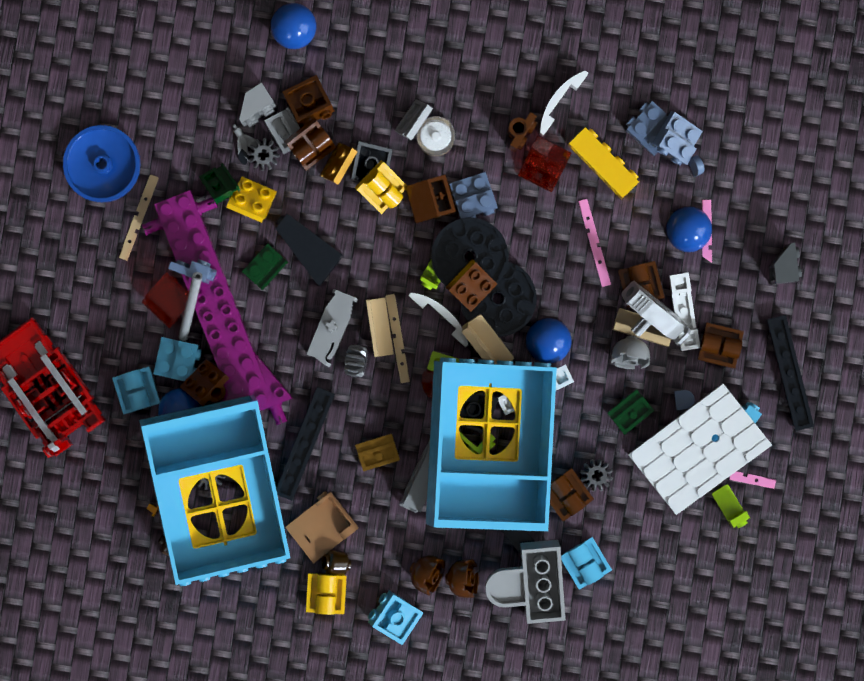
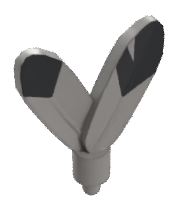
[233,124,266,165]

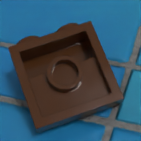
[283,75,335,128]

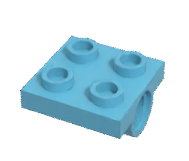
[112,367,160,415]
[561,537,612,590]

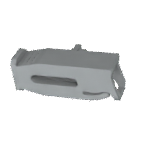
[621,281,691,345]
[307,289,358,367]
[399,439,430,513]

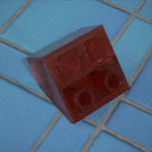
[518,136,571,192]
[142,272,189,329]

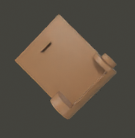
[285,491,359,564]

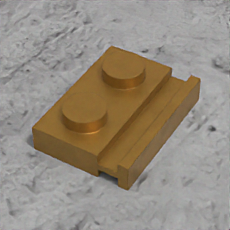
[320,143,358,185]
[355,434,400,472]

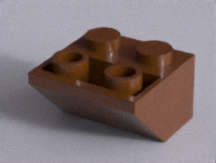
[405,175,456,224]

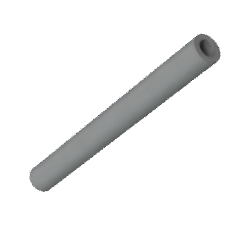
[178,272,202,341]

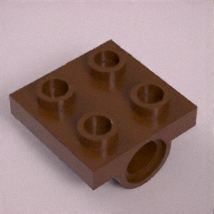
[508,112,538,153]
[284,118,336,171]
[446,259,497,312]
[618,261,665,308]
[697,322,744,369]
[180,359,230,406]
[550,468,594,521]

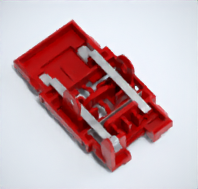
[0,317,106,458]

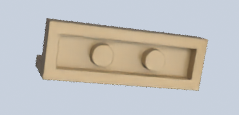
[366,298,394,357]
[612,308,671,347]
[461,314,514,364]

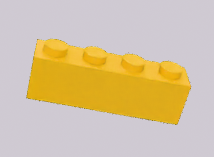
[568,127,639,199]

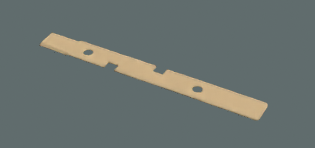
[119,175,159,261]
[386,294,410,383]

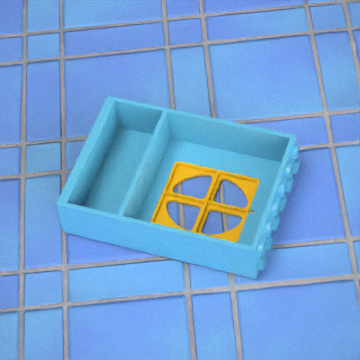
[426,358,557,531]
[139,395,290,586]

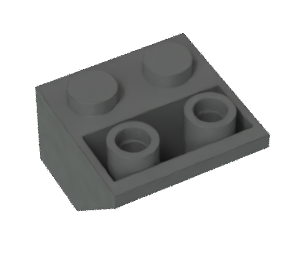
[768,242,802,285]

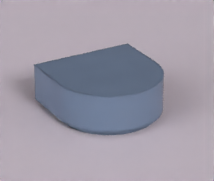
[688,155,704,177]
[674,390,695,410]

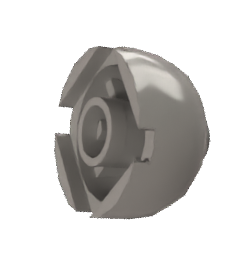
[611,336,650,369]

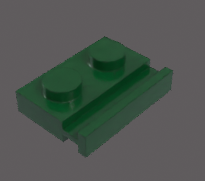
[199,163,240,204]
[242,244,289,290]
[607,389,654,435]

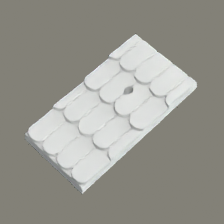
[628,384,772,515]

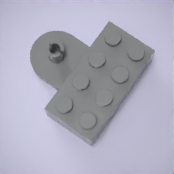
[485,540,566,624]

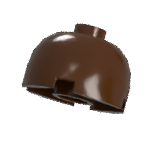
[409,555,445,595]
[445,559,479,598]

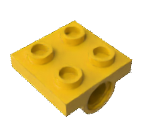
[355,160,407,214]
[226,176,277,223]
[306,573,347,615]

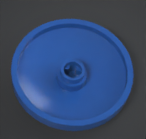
[63,125,141,203]

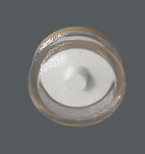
[417,116,455,156]

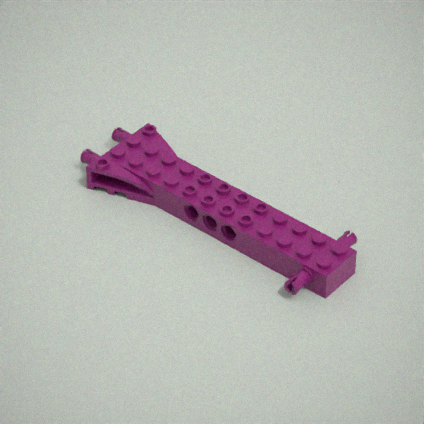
[142,190,293,425]

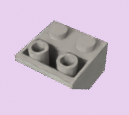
[239,83,276,127]

